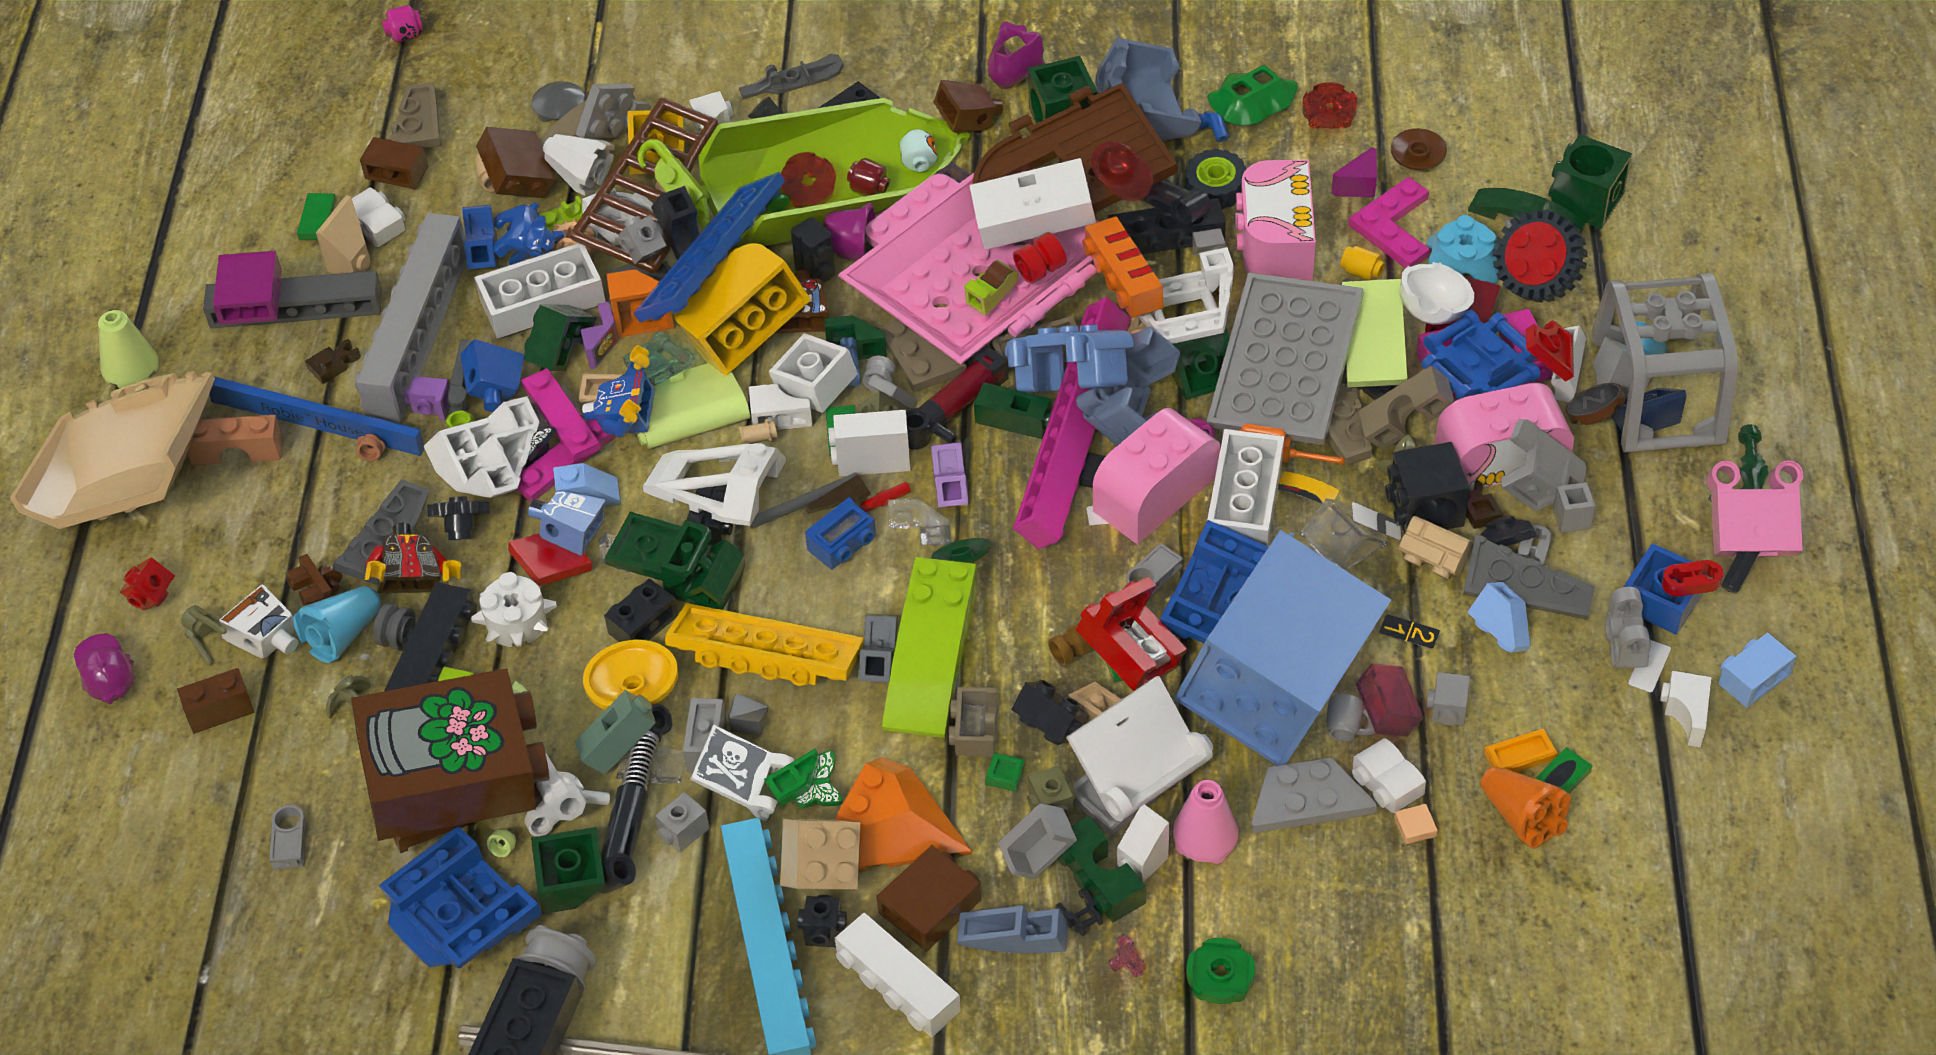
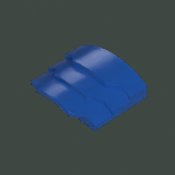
[1160,520,1269,644]
[379,826,542,969]

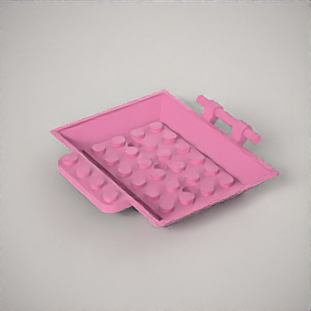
[838,173,1099,365]

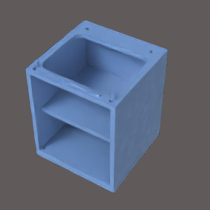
[1174,530,1391,766]

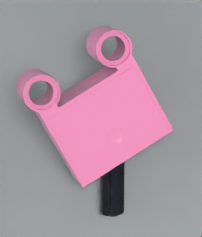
[1706,460,1803,593]

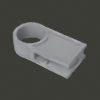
[1126,543,1183,597]
[270,805,307,870]

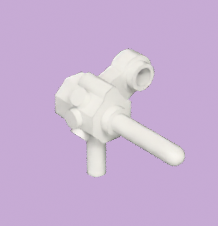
[525,753,610,837]

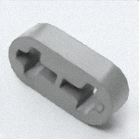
[1517,525,1551,566]

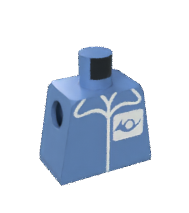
[528,490,606,556]

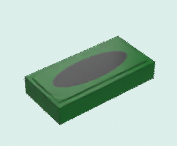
[1535,747,1593,794]

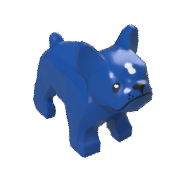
[493,202,565,265]

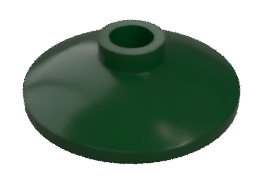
[931,538,991,564]

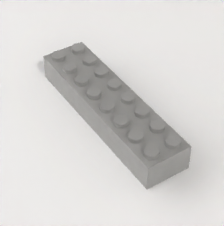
[355,213,466,424]

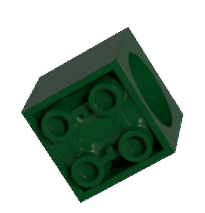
[1028,56,1098,124]
[1548,134,1632,229]

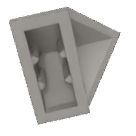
[1593,336,1652,395]

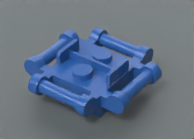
[1421,310,1541,400]

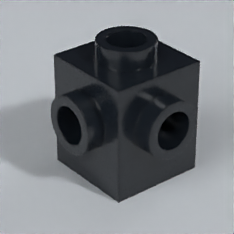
[797,895,847,948]

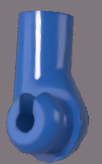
[1198,111,1229,142]

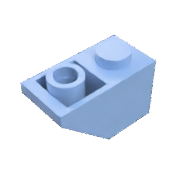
[1467,582,1530,653]

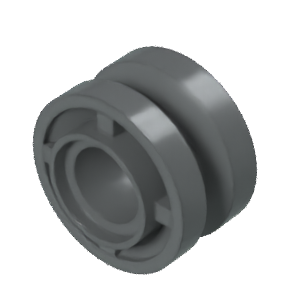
[373,603,416,651]

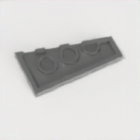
[332,479,430,585]
[1463,533,1594,620]

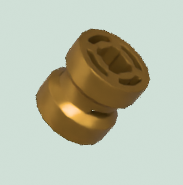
[1048,624,1091,666]

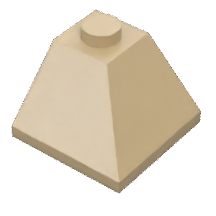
[316,195,371,274]

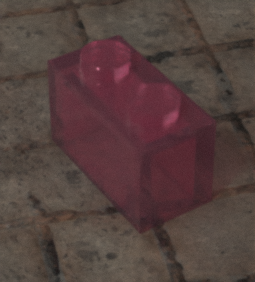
[1355,663,1424,737]

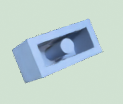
[1718,632,1797,708]

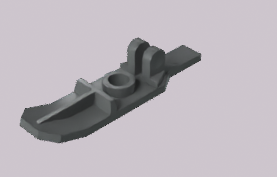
[739,54,844,99]

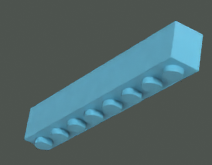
[721,818,817,1055]

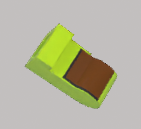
[964,260,1018,316]

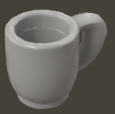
[1327,694,1381,742]

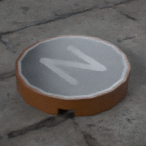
[1566,383,1626,425]

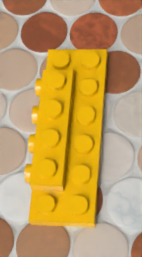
[665,603,864,686]

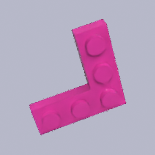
[1348,177,1430,268]

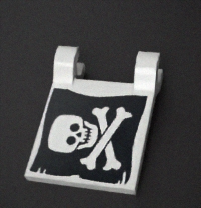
[690,725,794,821]

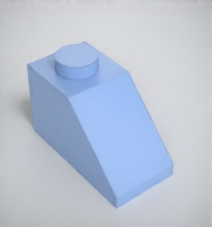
[553,463,620,506]

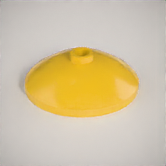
[583,640,678,710]

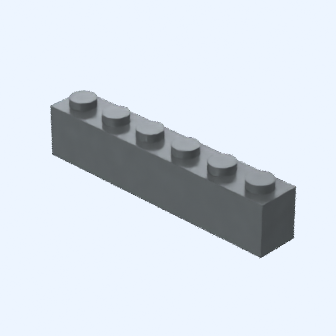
[203,271,382,329]

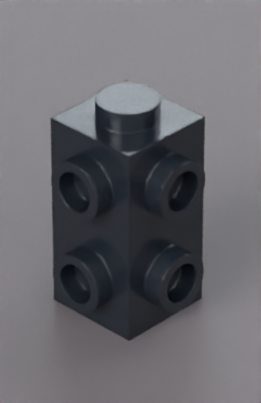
[1011,680,1089,745]

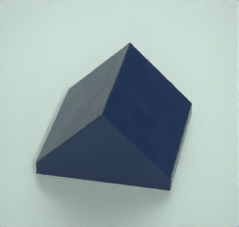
[1611,388,1687,432]

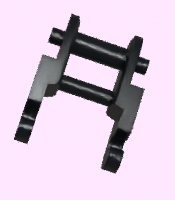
[1055,889,1103,936]

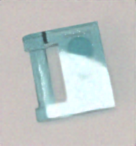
[622,331,695,387]

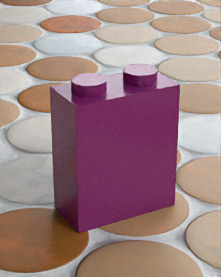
[213,251,282,325]

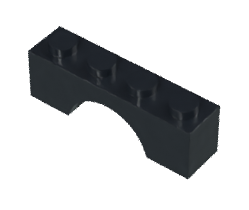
[651,186,699,261]

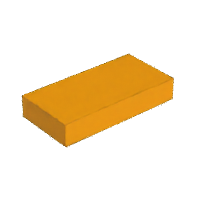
[1484,728,1558,772]

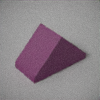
[1331,147,1377,197]

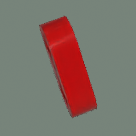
[1661,560,1724,596]

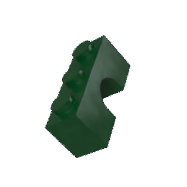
[1057,816,1146,923]

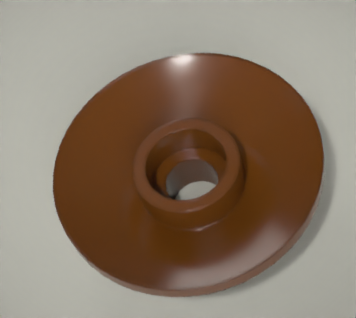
[1391,128,1447,170]

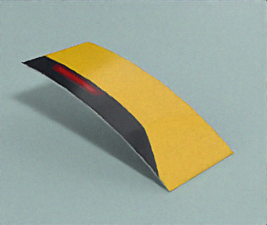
[1278,471,1339,509]

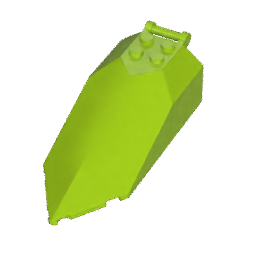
[697,98,970,248]

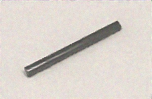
[750,472,858,529]

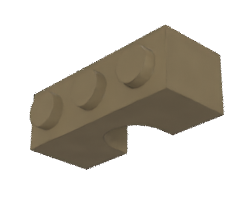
[1358,366,1455,451]

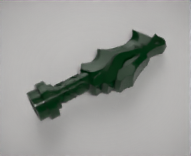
[1738,424,1769,489]

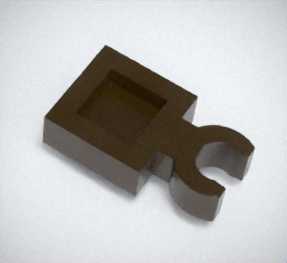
[305,339,361,384]
[1466,480,1503,529]

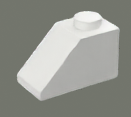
[1117,804,1169,883]

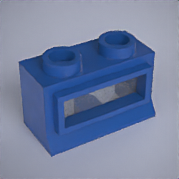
[805,497,876,570]

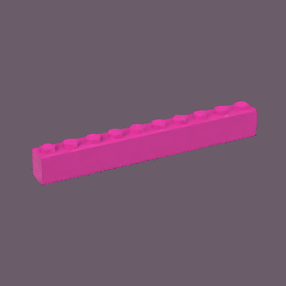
[1013,297,1131,549]

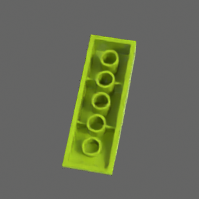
[882,557,978,738]

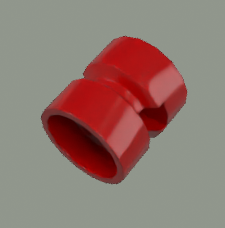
[1013,232,1067,284]

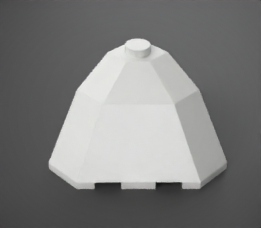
[424,396,539,498]

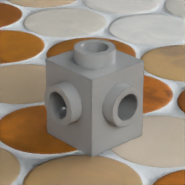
[618,215,667,264]

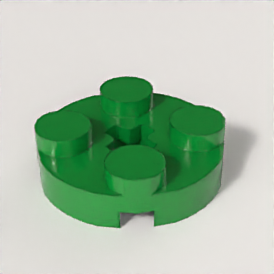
[1186,938,1255,1004]

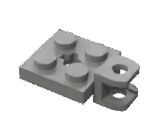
[575,83,651,139]

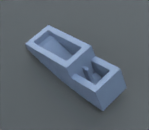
[957,906,1068,953]

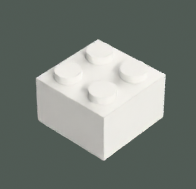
[769,333,858,413]

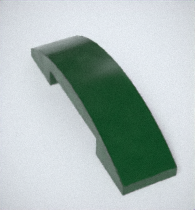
[1468,188,1585,235]

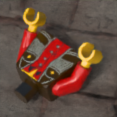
[365,522,461,593]

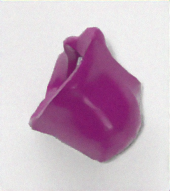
[987,21,1045,89]
[822,203,876,261]

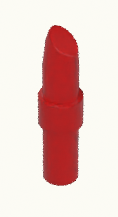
[860,481,911,512]

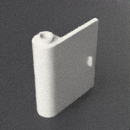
[1066,676,1213,822]

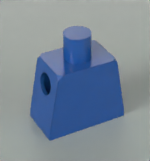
[461,339,524,412]

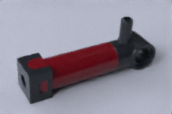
[906,345,1008,450]

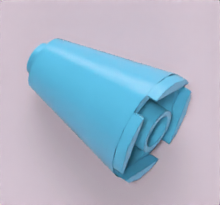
[293,586,381,663]

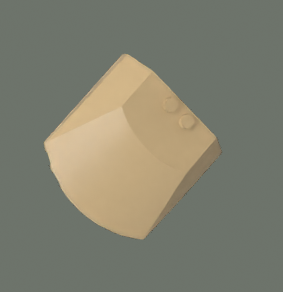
[10,371,215,529]

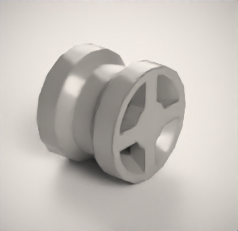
[862,356,896,392]

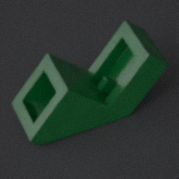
[824,315,887,360]

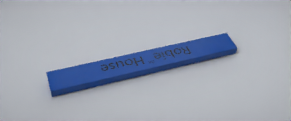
[209,377,425,456]

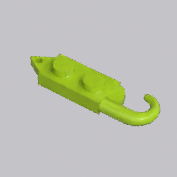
[638,139,710,219]

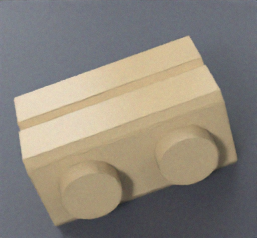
[1398,516,1474,579]

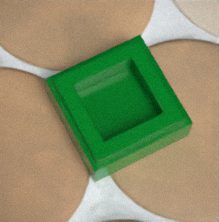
[985,753,1025,792]

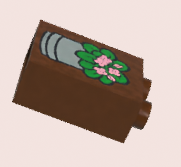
[351,668,550,841]

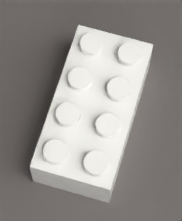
[474,243,605,339]
[1207,429,1284,546]

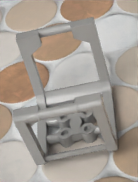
[1592,272,1738,452]

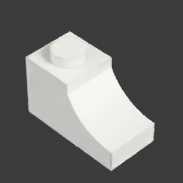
[689,91,733,134]
[749,384,812,430]
[1660,671,1711,748]

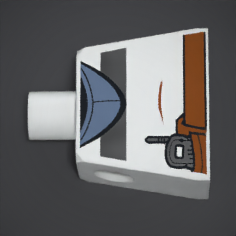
[219,584,298,658]

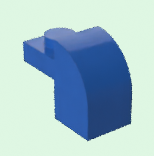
[462,204,498,269]

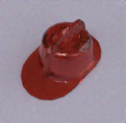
[1091,141,1153,202]

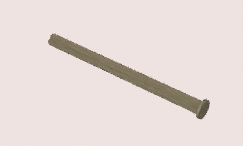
[457,1025,728,1055]

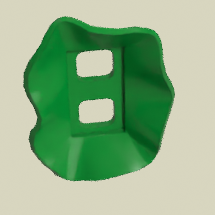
[1207,64,1298,126]

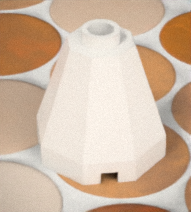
[543,134,614,196]

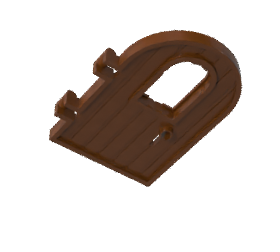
[973,82,1179,213]

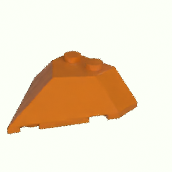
[835,757,972,872]

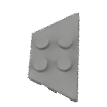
[1251,757,1377,833]

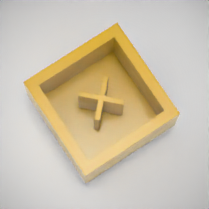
[628,110,685,175]

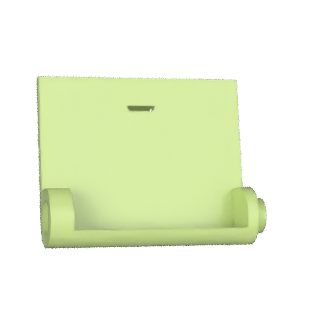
[637,363,750,449]

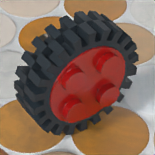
[1493,209,1588,303]

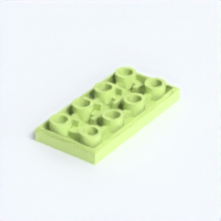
[1342,279,1408,387]

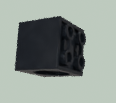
[1385,442,1470,534]

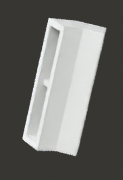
[1551,325,1586,403]

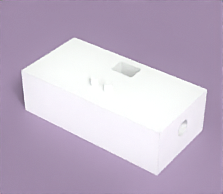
[969,158,1096,250]

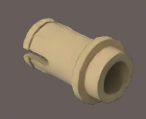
[739,418,778,444]

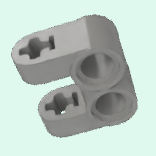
[1605,587,1651,669]

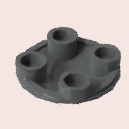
[531,81,585,122]

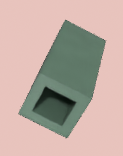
[575,690,656,774]

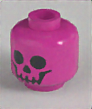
[382,5,423,43]

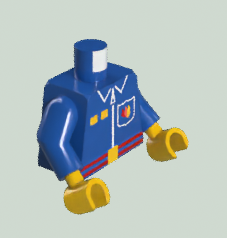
[582,345,655,438]

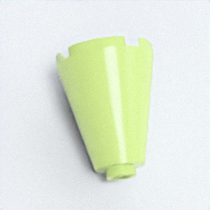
[98,310,159,388]

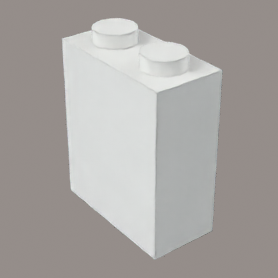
[828,410,910,477]

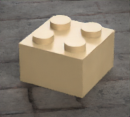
[780,819,860,889]

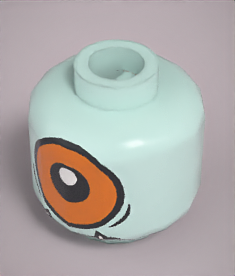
[899,129,937,172]

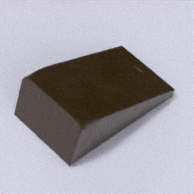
[806,475,871,514]

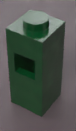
[974,383,1052,439]

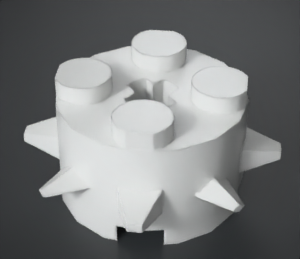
[471,572,557,647]

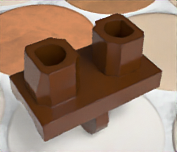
[286,554,343,606]

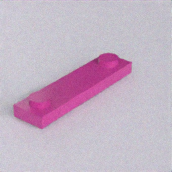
[521,368,601,462]
[516,420,616,502]

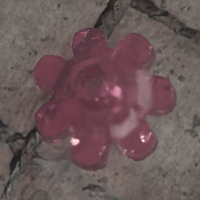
[1108,934,1147,977]

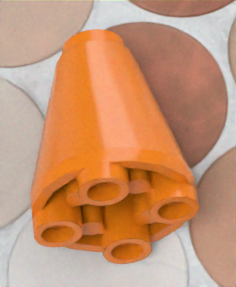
[1481,767,1571,849]

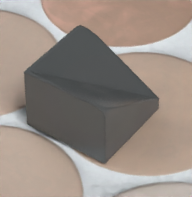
[728,694,768,735]

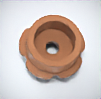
[356,434,385,461]

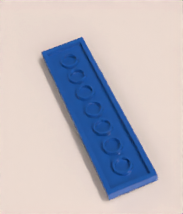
[634,172,785,322]

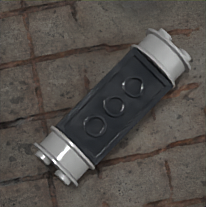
[468,925,596,1055]

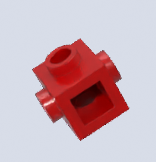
[120,557,175,611]

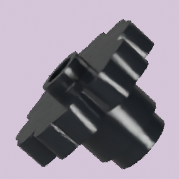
[427,496,490,540]

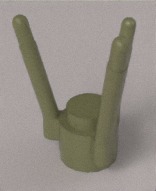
[181,605,227,665]

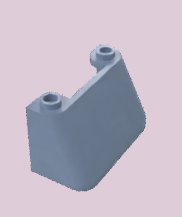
[1095,37,1201,142]

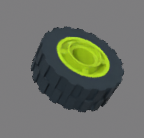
[1185,149,1247,209]

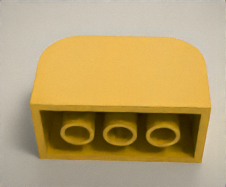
[674,243,811,376]

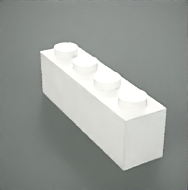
[835,913,961,1038]

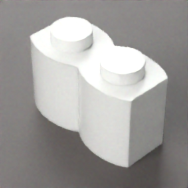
[352,187,405,247]
[1352,738,1426,813]

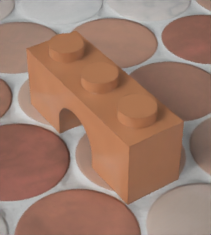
[187,415,283,466]

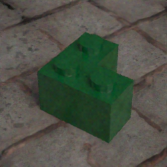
[524,304,597,371]

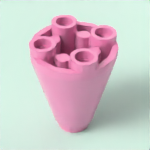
[1173,780,1239,864]

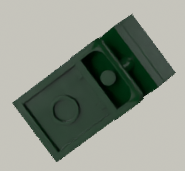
[605,512,746,610]

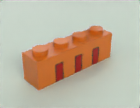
[1082,216,1164,318]

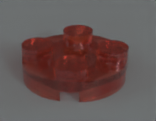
[1302,82,1358,129]
[781,152,836,208]

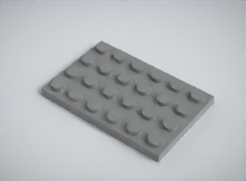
[1206,272,1364,445]

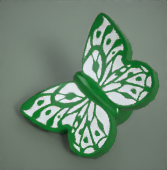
[795,750,843,808]

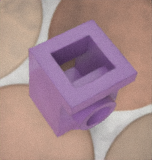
[404,376,450,420]

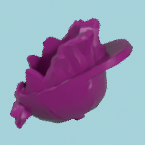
[74,633,135,704]

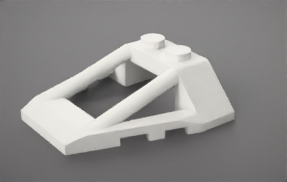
[1138,247,1234,344]
[643,443,786,526]

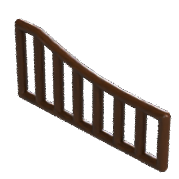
[570,98,718,273]

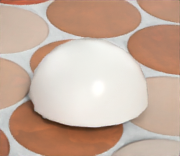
[1400,262,1474,325]

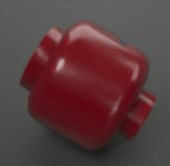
[847,158,890,197]

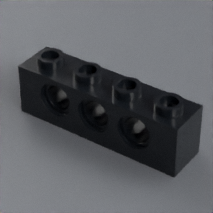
[1108,198,1226,254]

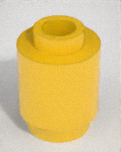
[1340,246,1385,281]

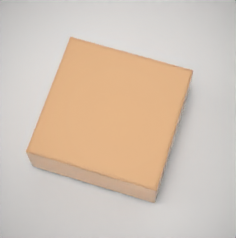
[1394,804,1438,845]

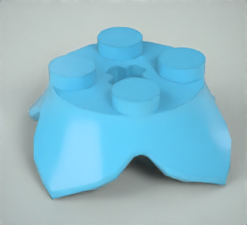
[1427,215,1500,284]

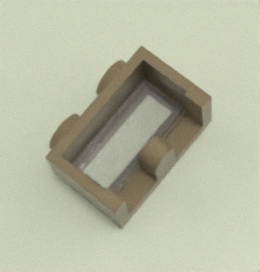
[949,687,997,758]

